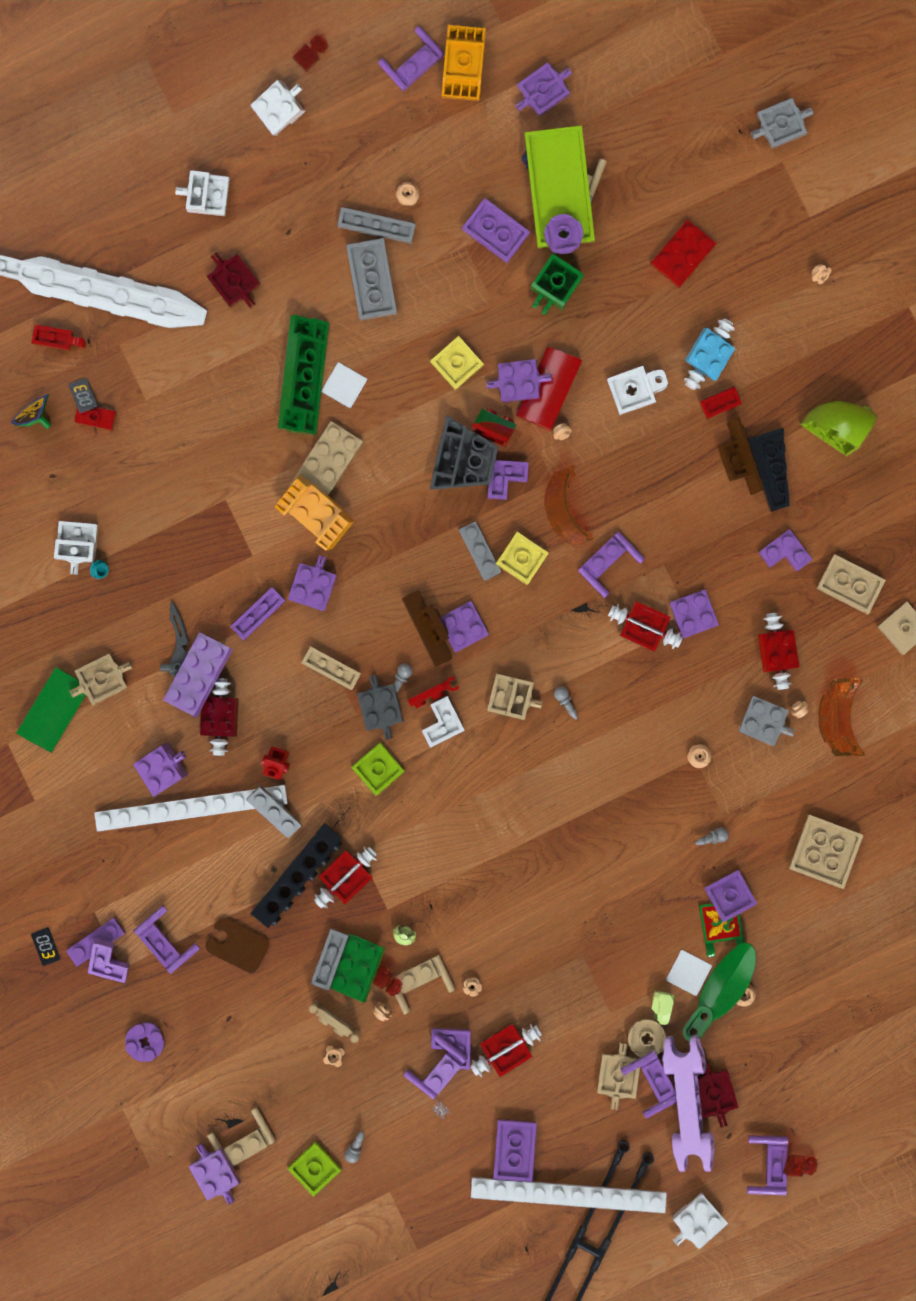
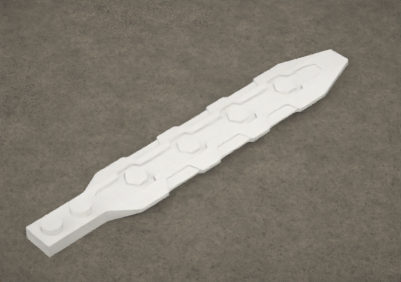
[0,255,207,328]

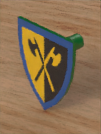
[11,394,51,429]

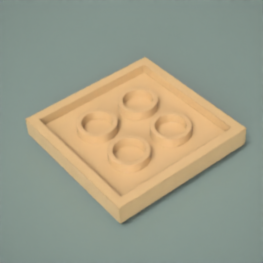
[788,814,863,889]

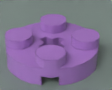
[544,214,583,254]
[125,1022,165,1062]

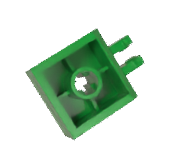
[531,253,584,315]

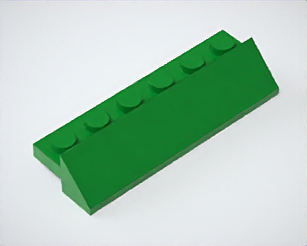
[278,314,329,435]

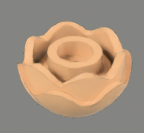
[396,182,420,206]
[687,744,712,768]
[737,984,756,1007]

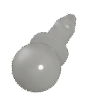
[394,663,413,693]
[554,686,578,719]
[695,827,729,845]
[344,1131,364,1163]

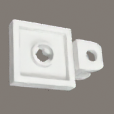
[607,366,668,415]

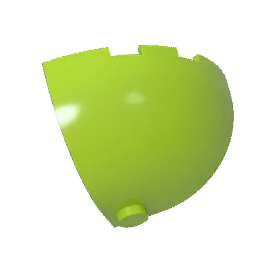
[800,401,878,456]

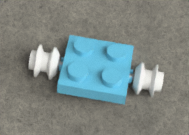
[684,319,735,390]

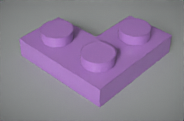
[488,460,529,500]
[758,529,813,572]
[88,938,130,983]
[431,1028,471,1070]

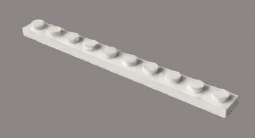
[94,785,288,831]
[471,1177,666,1213]

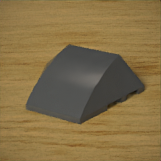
[430,415,498,490]

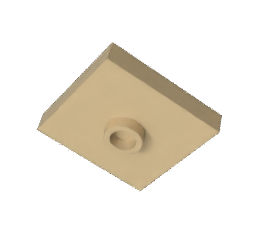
[877,602,916,656]

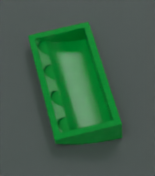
[16,667,86,753]

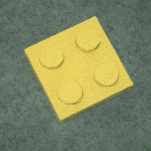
[430,336,484,391]
[496,532,549,585]

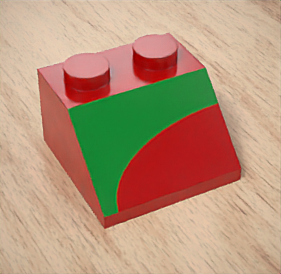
[472,408,517,448]

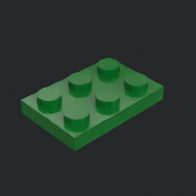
[330,934,385,1003]

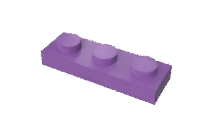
[230,587,286,641]
[66,917,126,966]

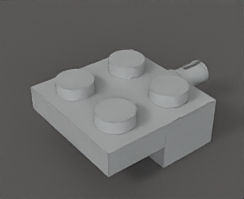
[738,696,795,746]

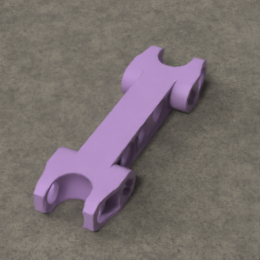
[663,1035,715,1172]

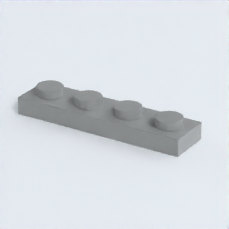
[337,207,416,244]

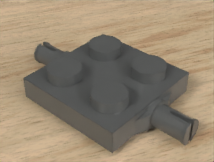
[357,675,404,740]

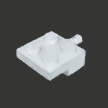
[251,80,305,136]
[175,171,230,216]
[54,521,98,575]
[672,1193,728,1249]

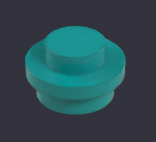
[90,560,109,579]

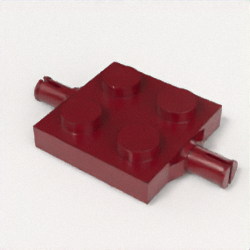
[206,252,260,308]
[698,1061,739,1127]

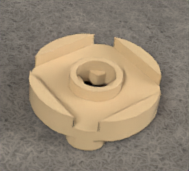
[627,1019,667,1057]

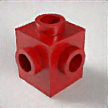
[261,746,290,780]

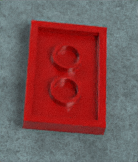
[650,219,717,288]

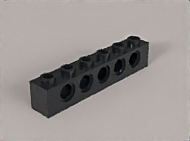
[250,823,343,928]

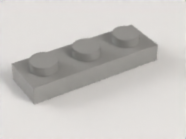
[459,521,501,581]
[246,785,302,838]
[311,928,349,990]

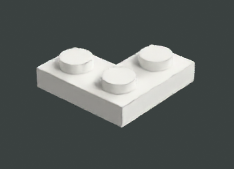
[422,696,465,748]

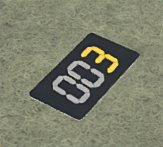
[69,378,98,413]
[31,928,60,966]

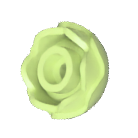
[393,925,417,945]

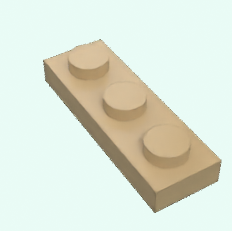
[301,646,361,690]

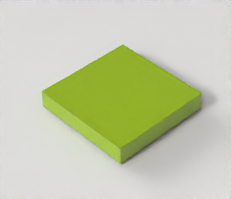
[351,742,405,796]
[287,1141,342,1197]

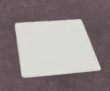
[322,363,367,408]
[666,950,712,996]

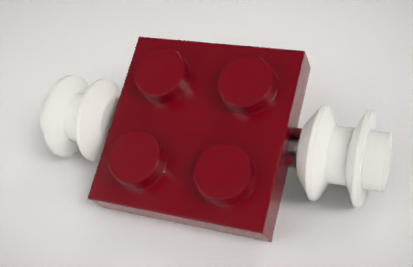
[200,678,239,756]

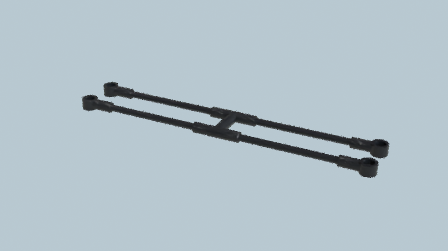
[545,1140,654,1301]

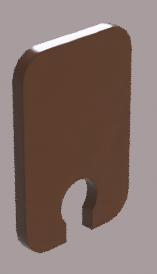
[206,917,269,973]

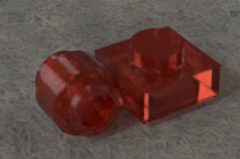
[292,34,329,73]
[373,963,403,997]
[783,1154,818,1177]

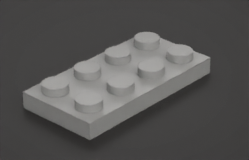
[346,238,397,321]

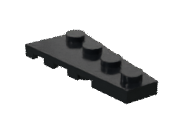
[747,427,790,512]

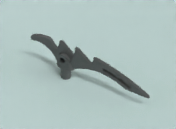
[160,602,188,676]

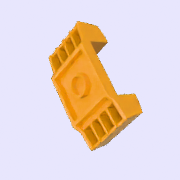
[441,25,486,101]
[275,474,355,551]

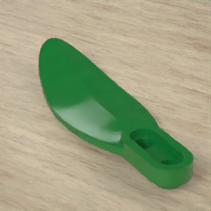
[683,942,756,1041]

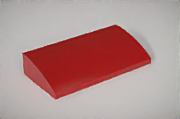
[516,347,582,432]

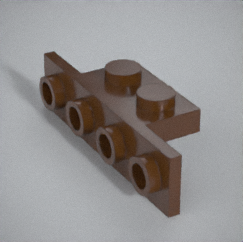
[718,418,764,495]
[402,591,452,667]

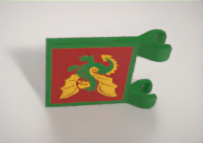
[699,904,745,957]

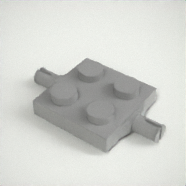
[751,98,813,149]

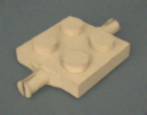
[69,654,132,706]
[597,1043,640,1110]

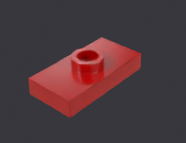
[699,386,742,419]
[74,407,117,431]

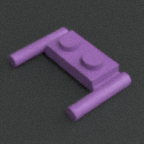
[378,26,445,92]
[578,531,645,598]
[133,905,200,974]
[403,1033,468,1100]
[620,1050,677,1119]
[747,1135,788,1195]

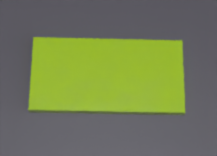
[525,125,595,248]

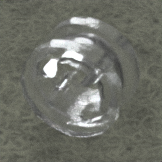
[431,1100,451,1119]

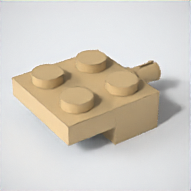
[487,674,543,720]

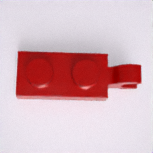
[31,324,86,351]
[408,677,459,709]

